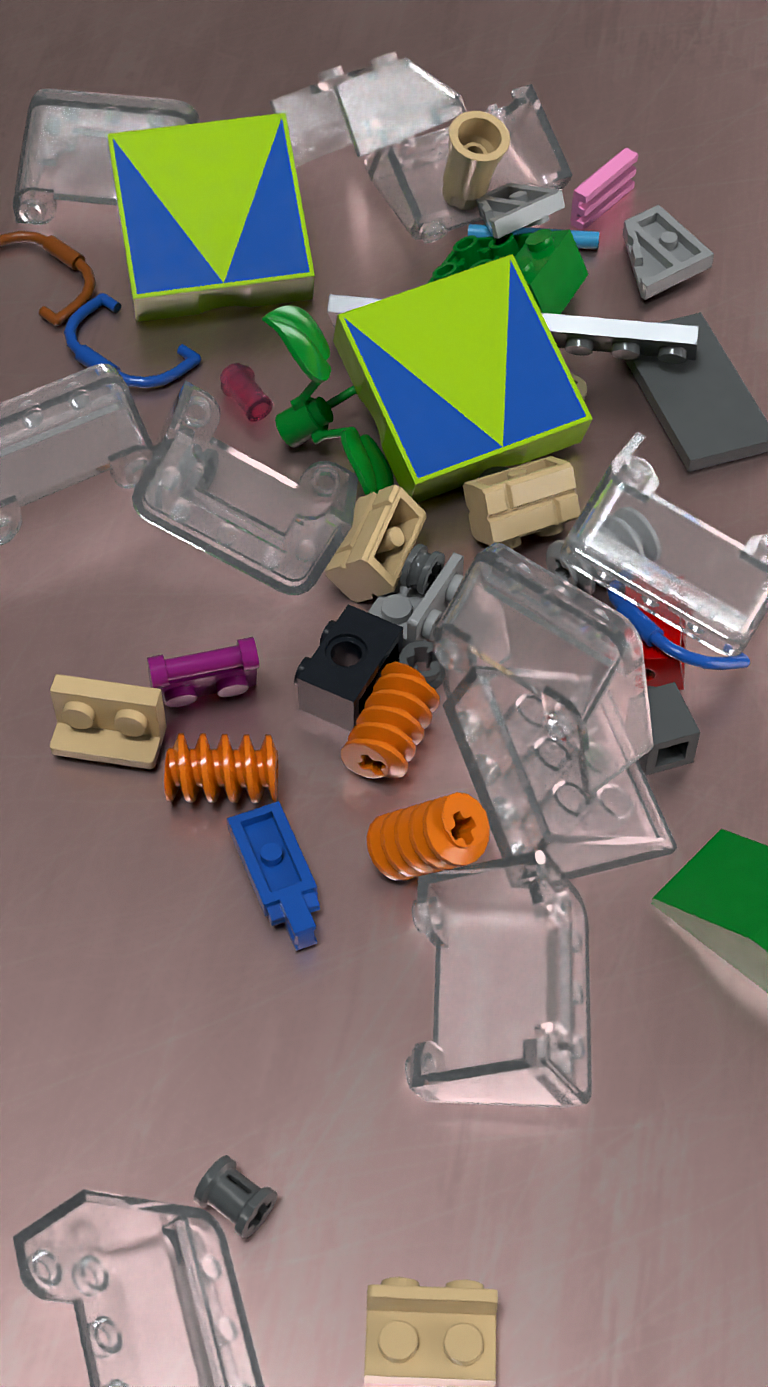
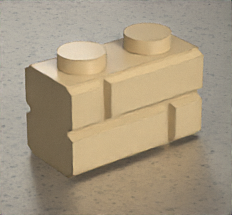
[463,456,581,550]
[324,484,426,603]

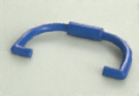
[64,293,202,389]
[607,573,750,670]

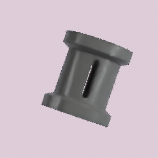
[194,1155,277,1238]

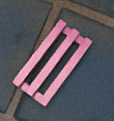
[570,148,638,231]

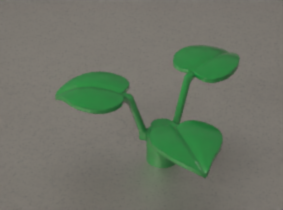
[261,305,394,495]

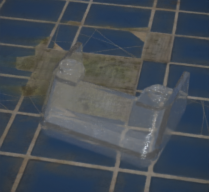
[269,51,467,167]
[0,364,166,545]
[561,432,768,656]
[432,542,654,796]

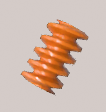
[341,661,440,779]
[164,733,279,804]
[366,792,490,881]

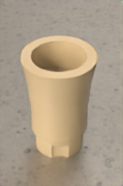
[442,111,510,210]

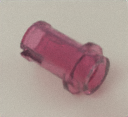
[220,363,273,422]

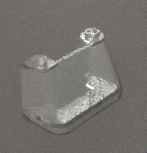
[364,84,573,243]
[13,88,200,225]
[132,381,358,595]
[405,849,592,1108]

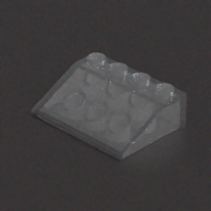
[442,665,678,883]

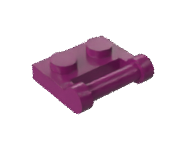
[147,637,259,707]

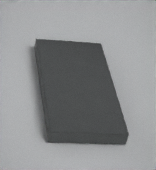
[625,313,768,472]

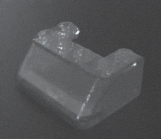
[13,1189,265,1387]

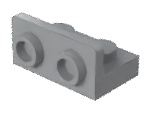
[368,552,468,648]

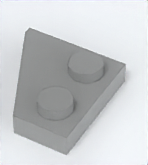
[476,183,565,239]
[623,205,714,300]

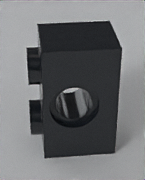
[294,604,403,731]

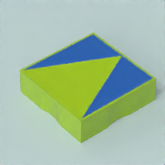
[107,113,315,322]
[333,254,593,503]

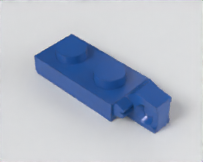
[227,801,320,951]

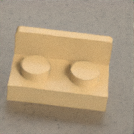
[50,674,167,769]
[364,1277,498,1387]

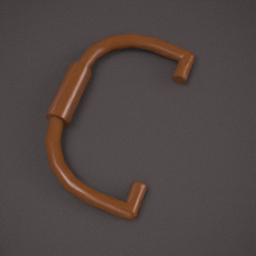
[0,231,96,326]

